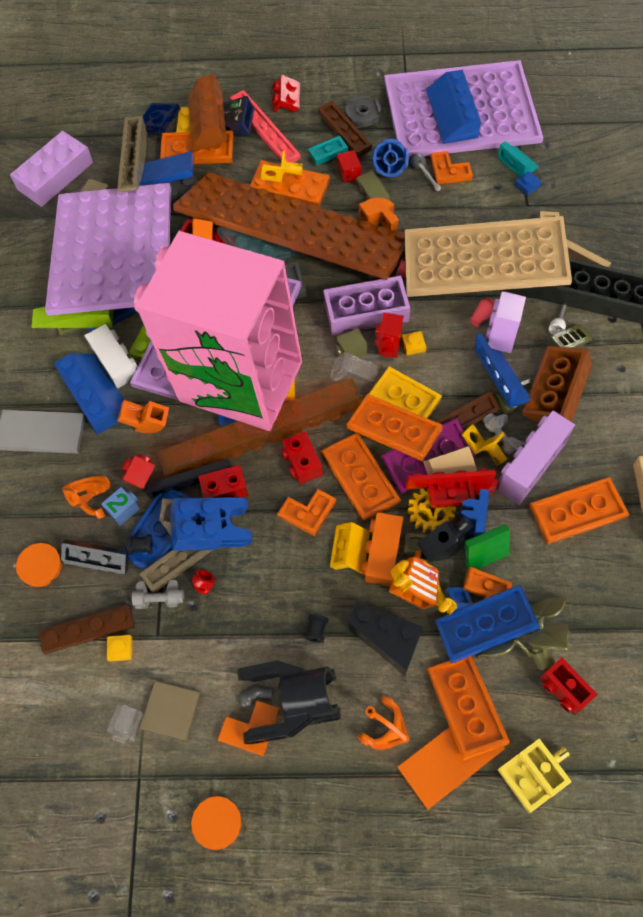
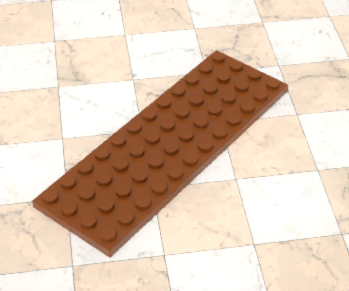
[173,173,405,280]

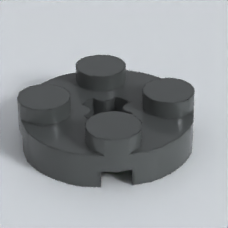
[345,95,381,128]

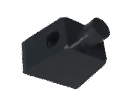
[417,516,474,562]

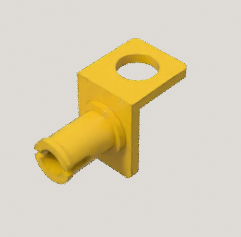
[261,151,303,182]
[462,424,508,466]

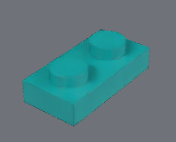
[308,135,348,166]

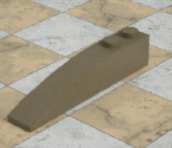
[117,116,147,192]

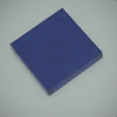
[142,103,181,133]

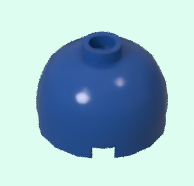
[371,139,409,178]

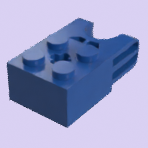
[169,498,253,551]

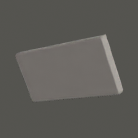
[0,410,86,454]

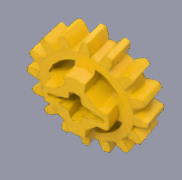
[407,488,456,533]

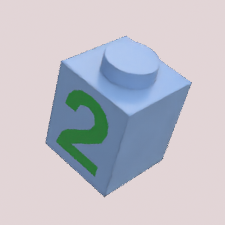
[101,487,139,526]

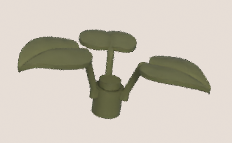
[477,597,570,670]

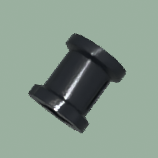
[127,534,153,555]
[304,614,329,643]

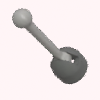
[410,153,441,192]

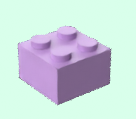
[485,291,526,353]

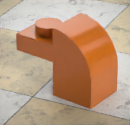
[359,197,399,232]
[117,400,169,434]

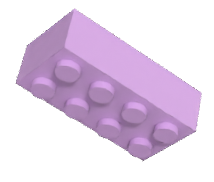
[10,130,93,207]
[323,276,410,336]
[497,411,575,505]

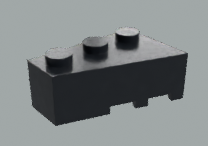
[348,601,423,676]

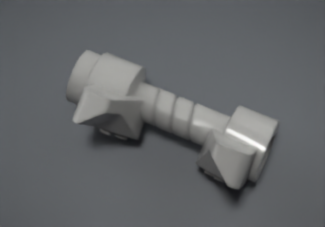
[482,413,527,458]
[132,580,185,609]

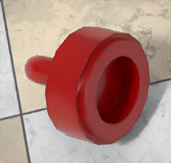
[192,569,216,594]

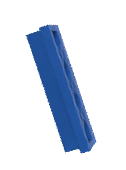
[475,333,530,408]

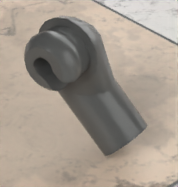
[239,684,274,707]

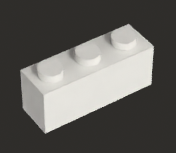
[84,324,138,389]

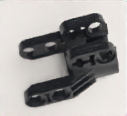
[237,660,341,744]

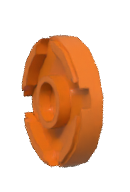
[16,543,62,587]
[191,796,242,850]

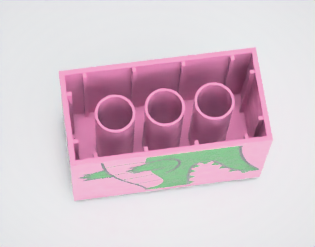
[134,231,302,431]

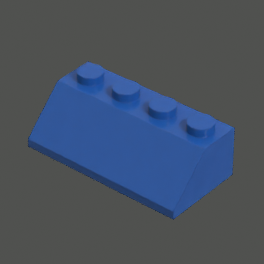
[426,69,481,144]
[54,353,124,435]

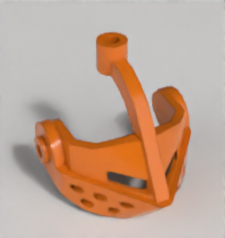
[62,475,111,519]
[357,695,409,750]

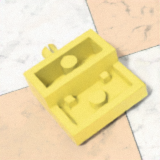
[498,739,572,813]

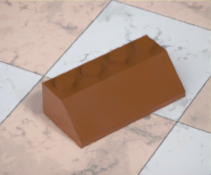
[188,74,227,152]
[522,346,592,424]

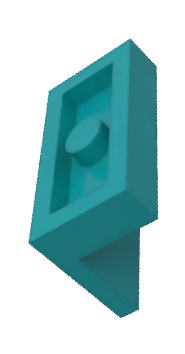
[497,141,539,177]

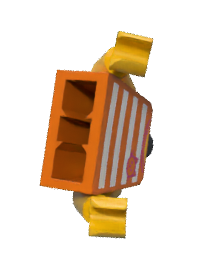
[389,550,457,615]

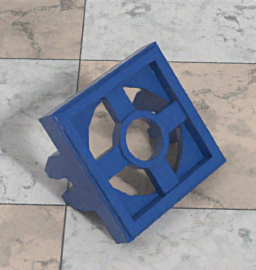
[458,489,489,538]

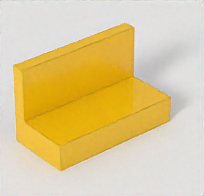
[330,522,370,573]

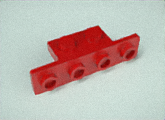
[405,469,496,508]

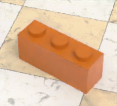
[361,512,403,587]

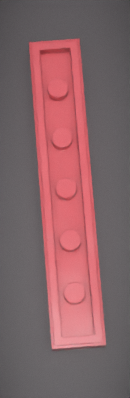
[229,90,301,163]

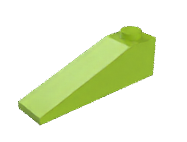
[32,306,114,328]

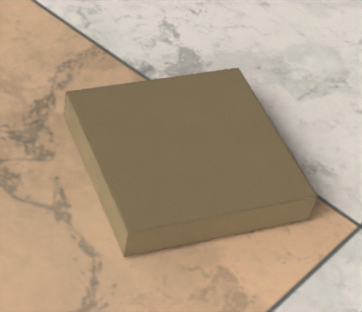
[140,681,201,741]

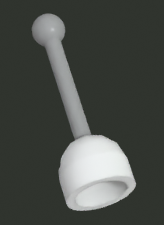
[548,305,566,335]

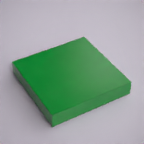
[465,524,510,570]

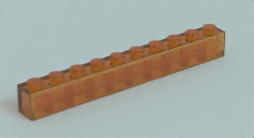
[156,377,362,478]

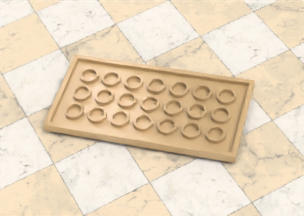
[405,216,572,297]

